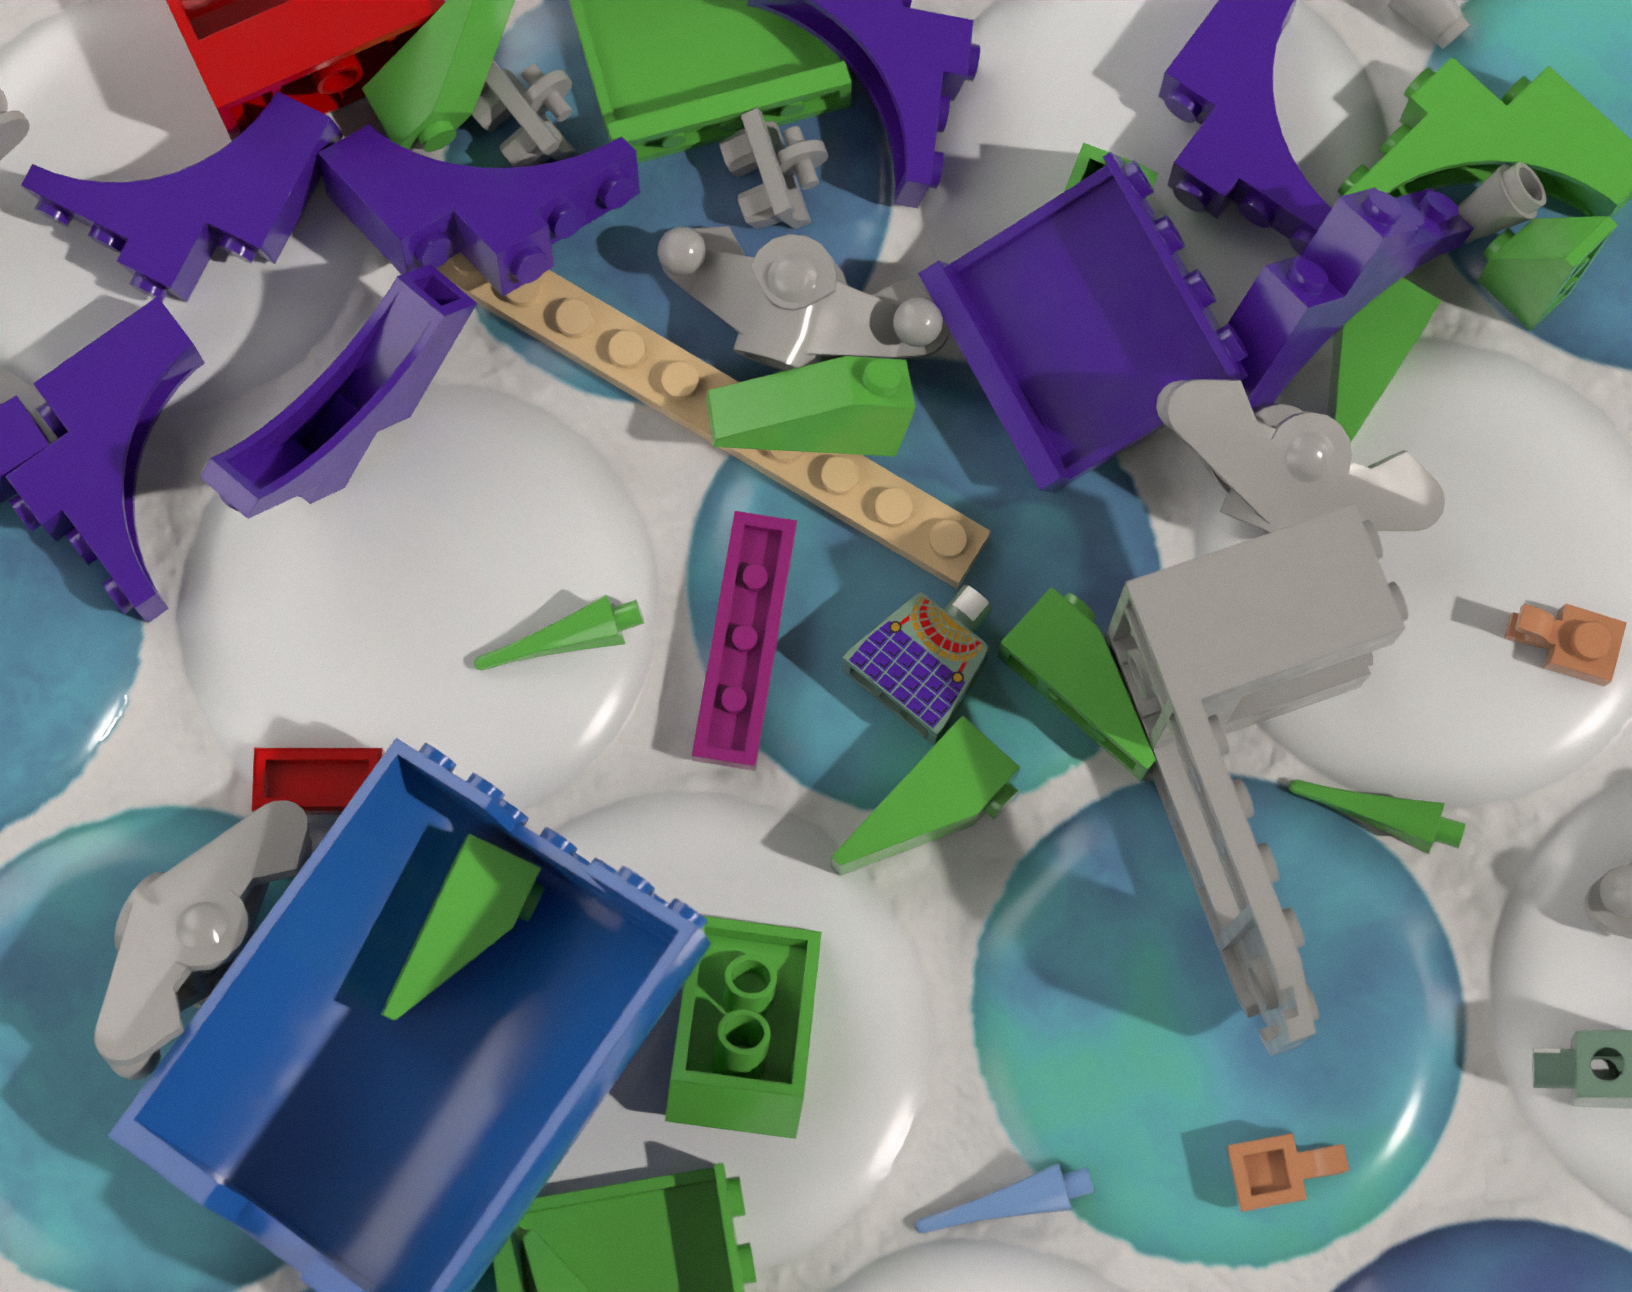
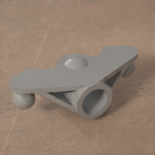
[657,226,950,371]
[1156,379,1445,532]
[94,800,312,1081]

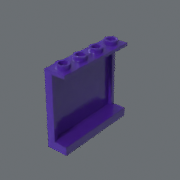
[918,152,1248,493]

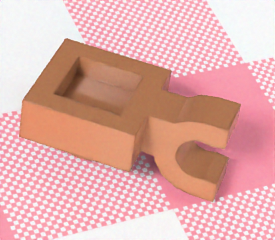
[1504,604,1627,687]
[1226,1133,1349,1213]

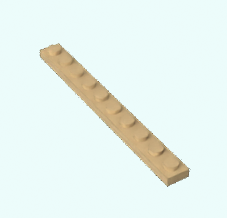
[436,252,991,589]

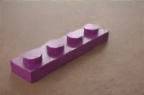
[692,511,797,771]

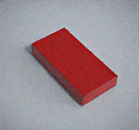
[251,748,385,815]

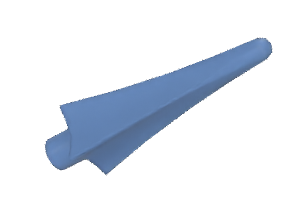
[915,1163,1095,1234]

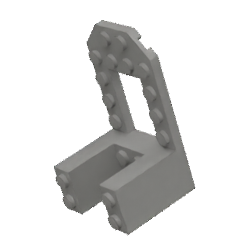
[1104,504,1408,1057]

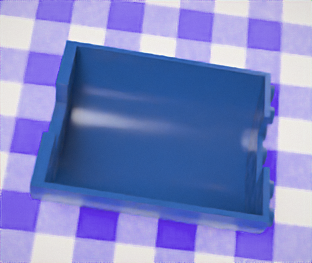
[108,738,711,1292]

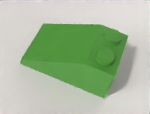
[665,916,822,1139]

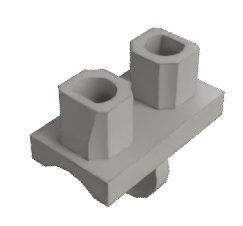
[472,60,576,167]
[719,108,828,230]

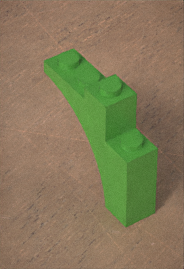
[1337,57,1632,219]

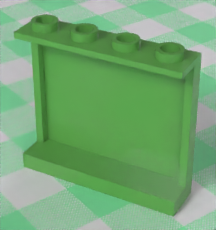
[568,0,852,163]
[493,1163,757,1292]

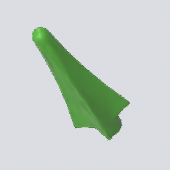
[474,594,644,671]
[1289,779,1466,854]

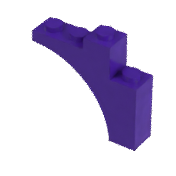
[747,0,980,209]
[1158,0,1332,255]
[21,91,344,302]
[318,124,640,296]
[1227,187,1474,412]
[200,264,477,519]
[6,296,205,623]

